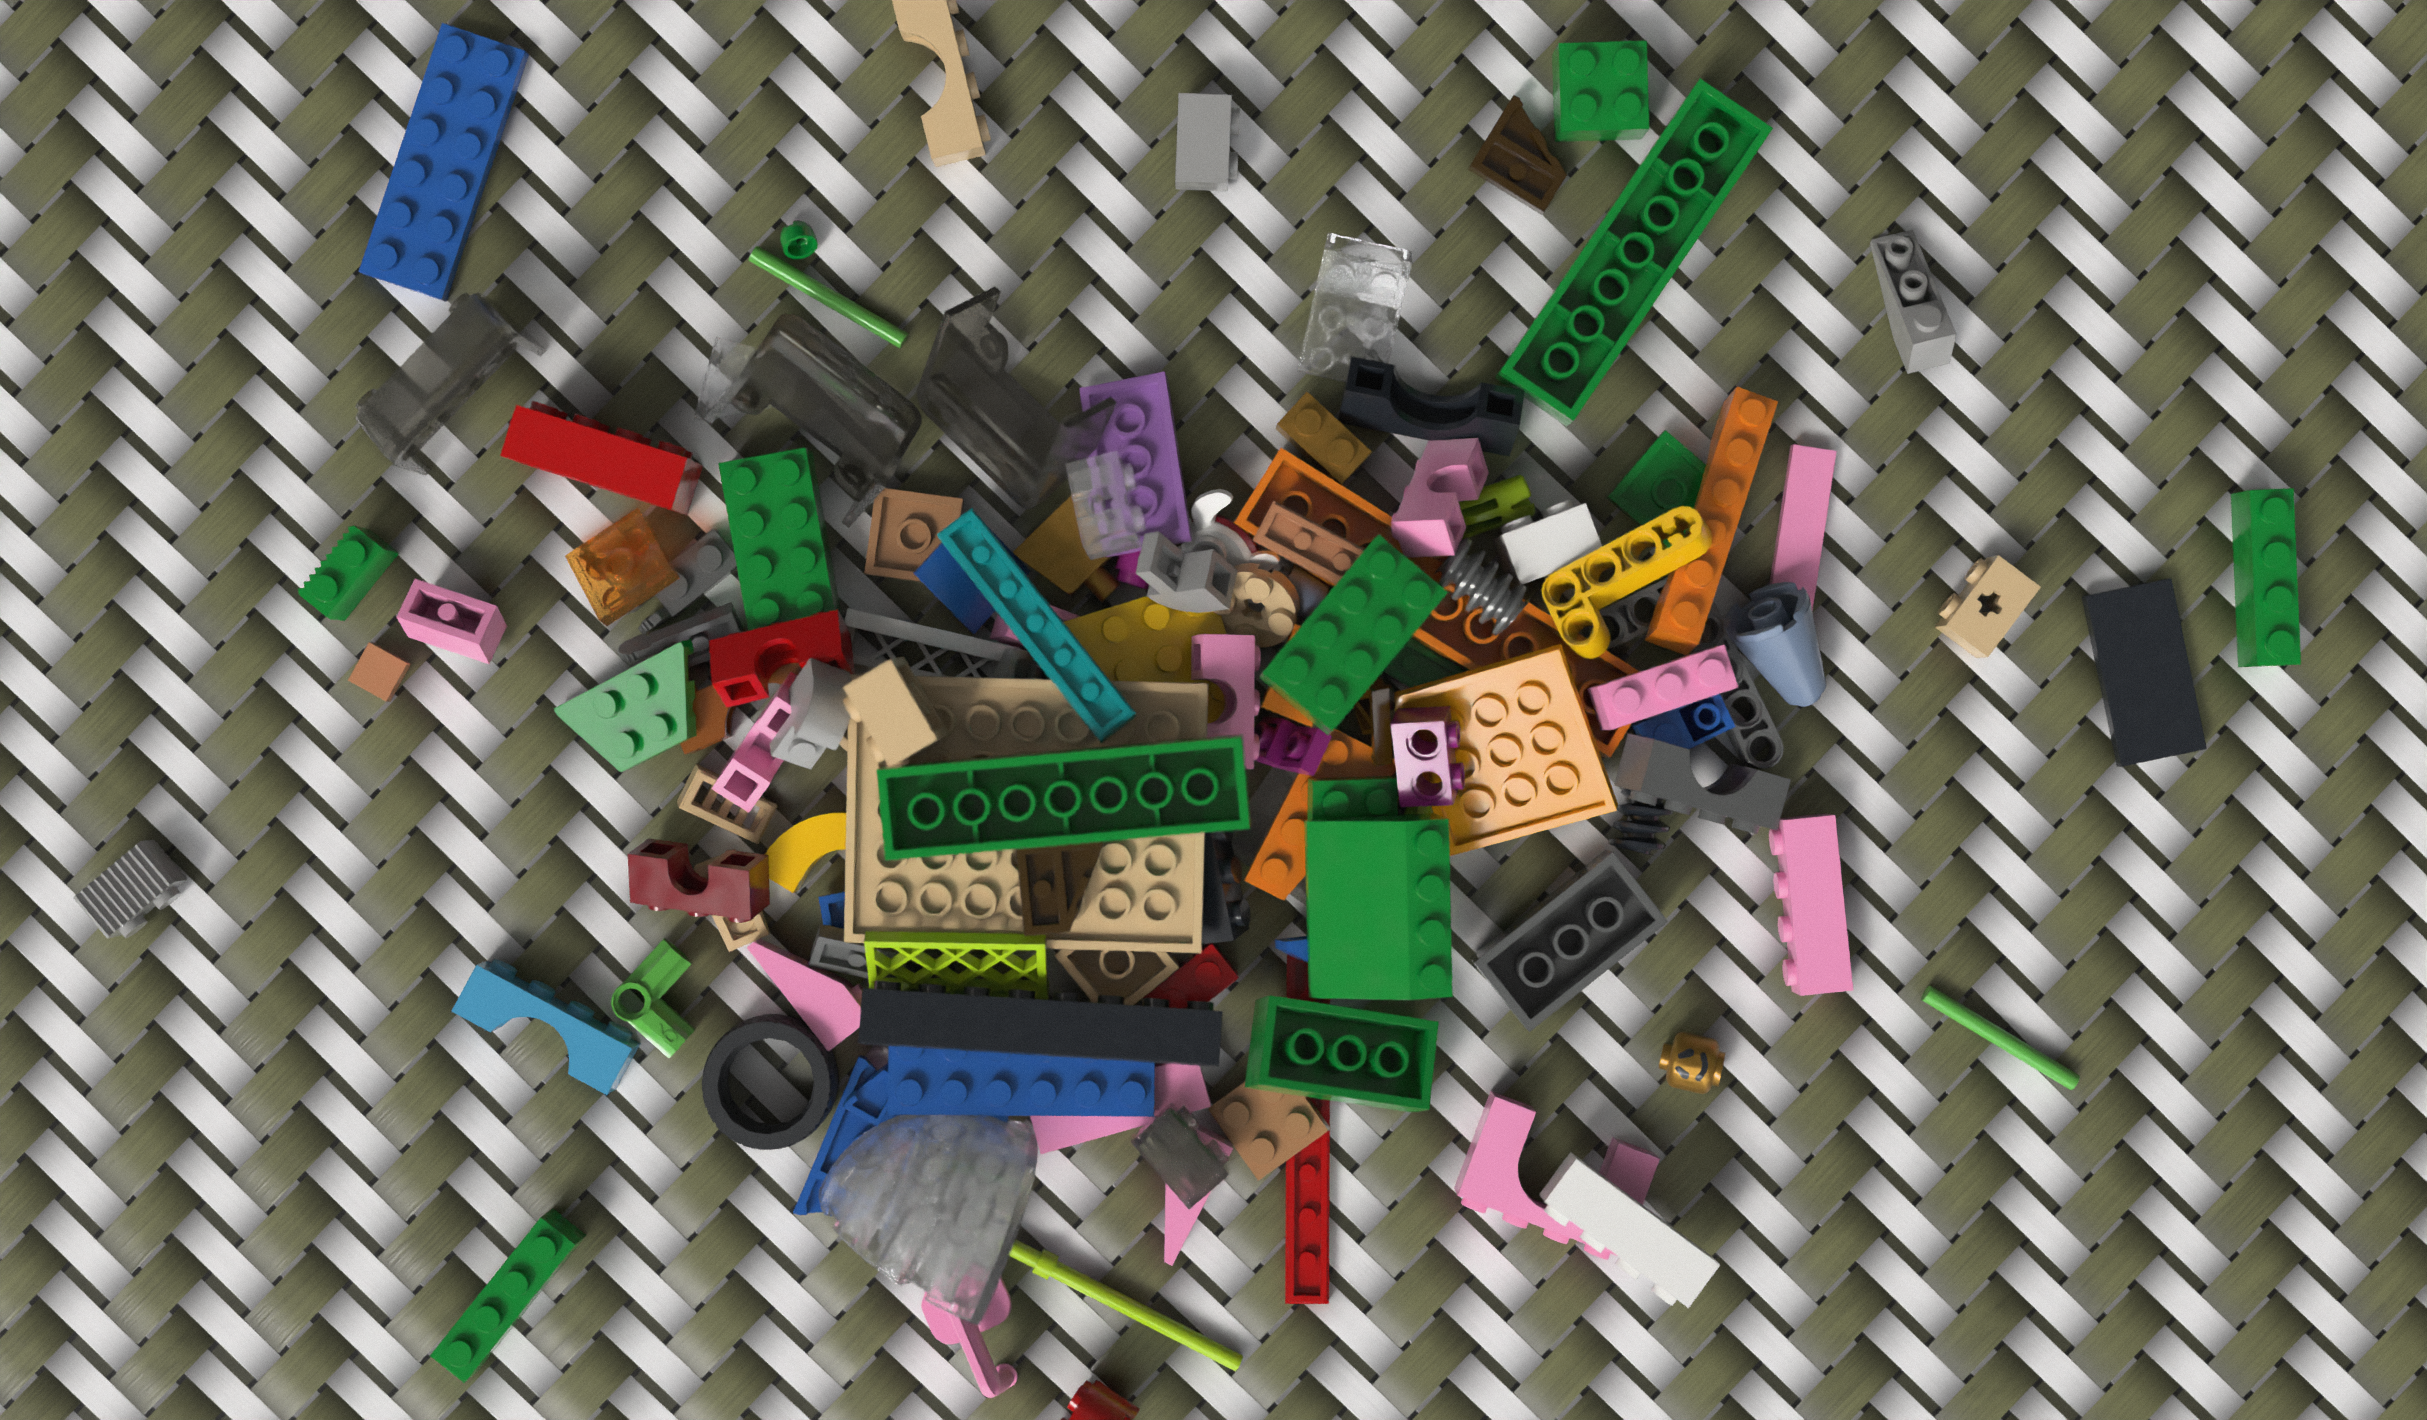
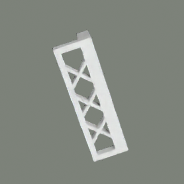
[844,608,1021,677]

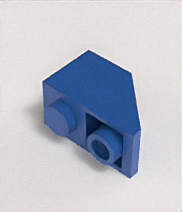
[1630,694,1736,749]

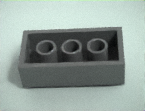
[1470,850,1668,1032]

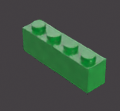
[2231,488,2301,667]
[430,1208,586,1383]

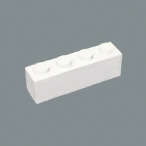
[1539,1152,1720,1308]

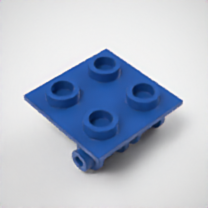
[914,519,1030,634]

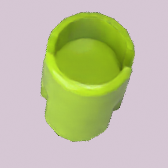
[1459,475,1535,539]

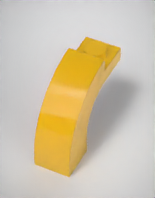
[765,811,846,893]

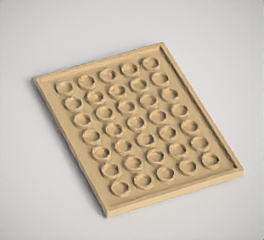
[844,674,1209,953]

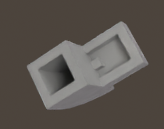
[1136,532,1238,613]
[770,658,851,770]

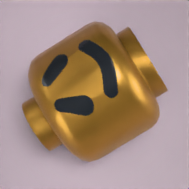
[1659,1032,1726,1094]

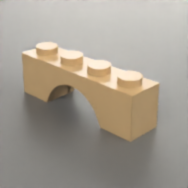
[892,0,991,167]

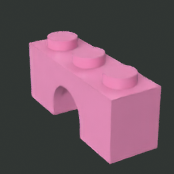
[1391,438,1489,557]
[1191,634,1261,769]
[1587,645,1738,730]
[712,672,797,813]

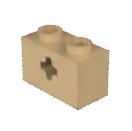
[1935,555,2041,658]

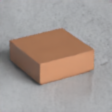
[348,642,411,702]

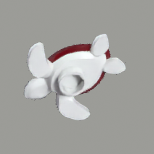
[1178,489,1280,603]

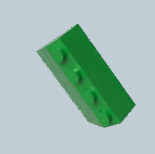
[1304,813,1453,1000]

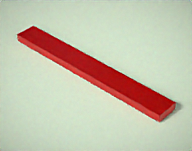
[1285,954,1330,1304]

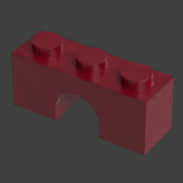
[627,838,770,923]

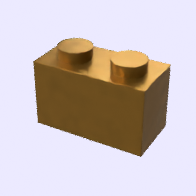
[1276,392,1372,485]

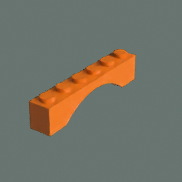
[1645,387,1778,655]

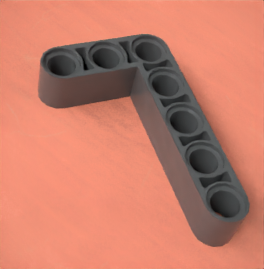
[1582,576,1784,769]

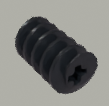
[1608,788,1674,856]

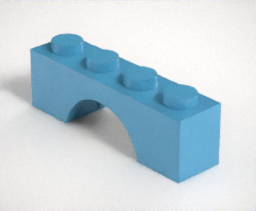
[452,959,641,1095]

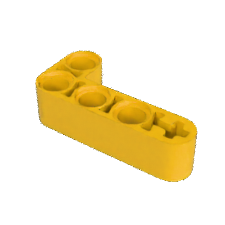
[1542,506,1712,659]

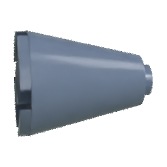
[1724,582,1826,707]

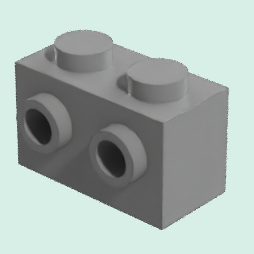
[1175,93,1240,191]

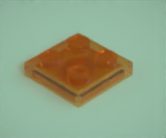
[565,508,680,627]

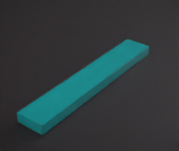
[936,508,1137,744]

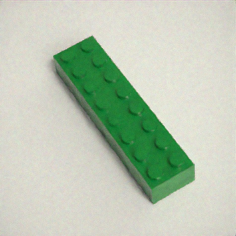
[1495,78,1773,426]
[876,734,1251,861]

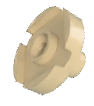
[1213,563,1300,647]

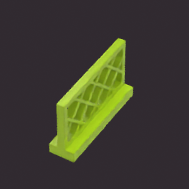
[864,931,1049,1000]

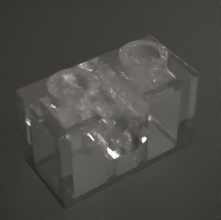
[1065,451,1146,560]

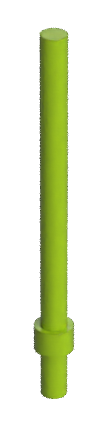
[1003,1236,1243,1371]

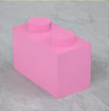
[397,579,507,664]

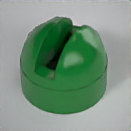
[780,220,818,259]

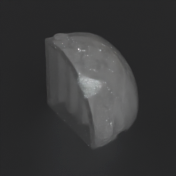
[818,1115,1038,1326]

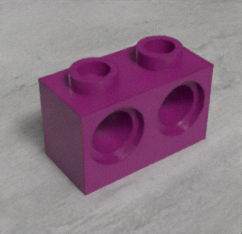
[1391,706,1465,807]

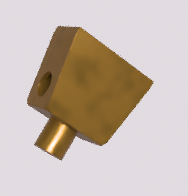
[1013,494,1121,602]

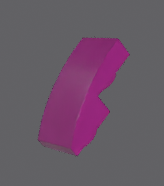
[1254,717,1332,776]

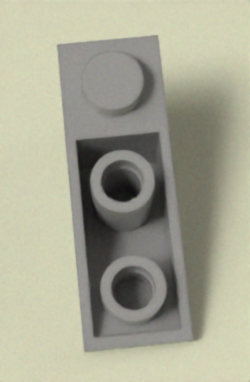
[1870,230,1956,374]

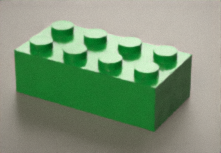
[718,447,842,631]
[1259,534,1448,735]
[1245,995,1439,1113]

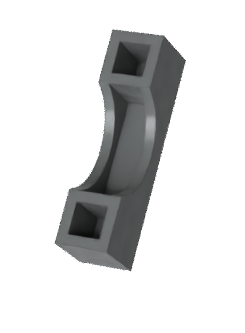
[1614,734,1791,834]

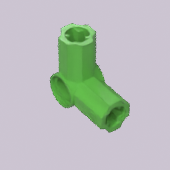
[611,938,695,1058]

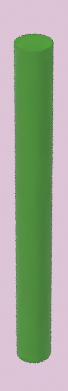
[749,246,909,349]
[1921,985,2080,1090]

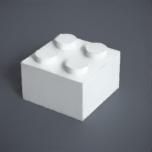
[1493,500,1602,589]

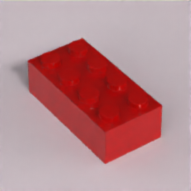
[500,401,703,515]

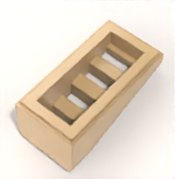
[677,764,778,844]

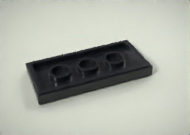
[2081,578,2207,767]

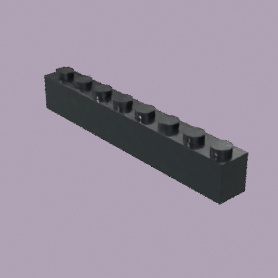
[858,981,1223,1067]

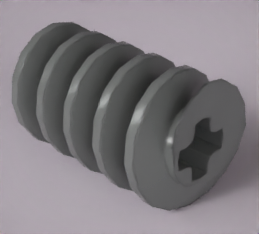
[1434,538,1531,636]

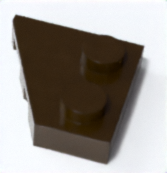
[1468,95,1567,215]
[1352,675,1395,766]
[1016,842,1104,936]

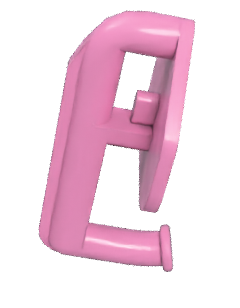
[921,1250,1018,1398]

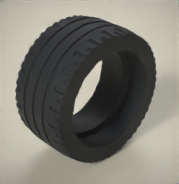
[702,1014,839,1150]

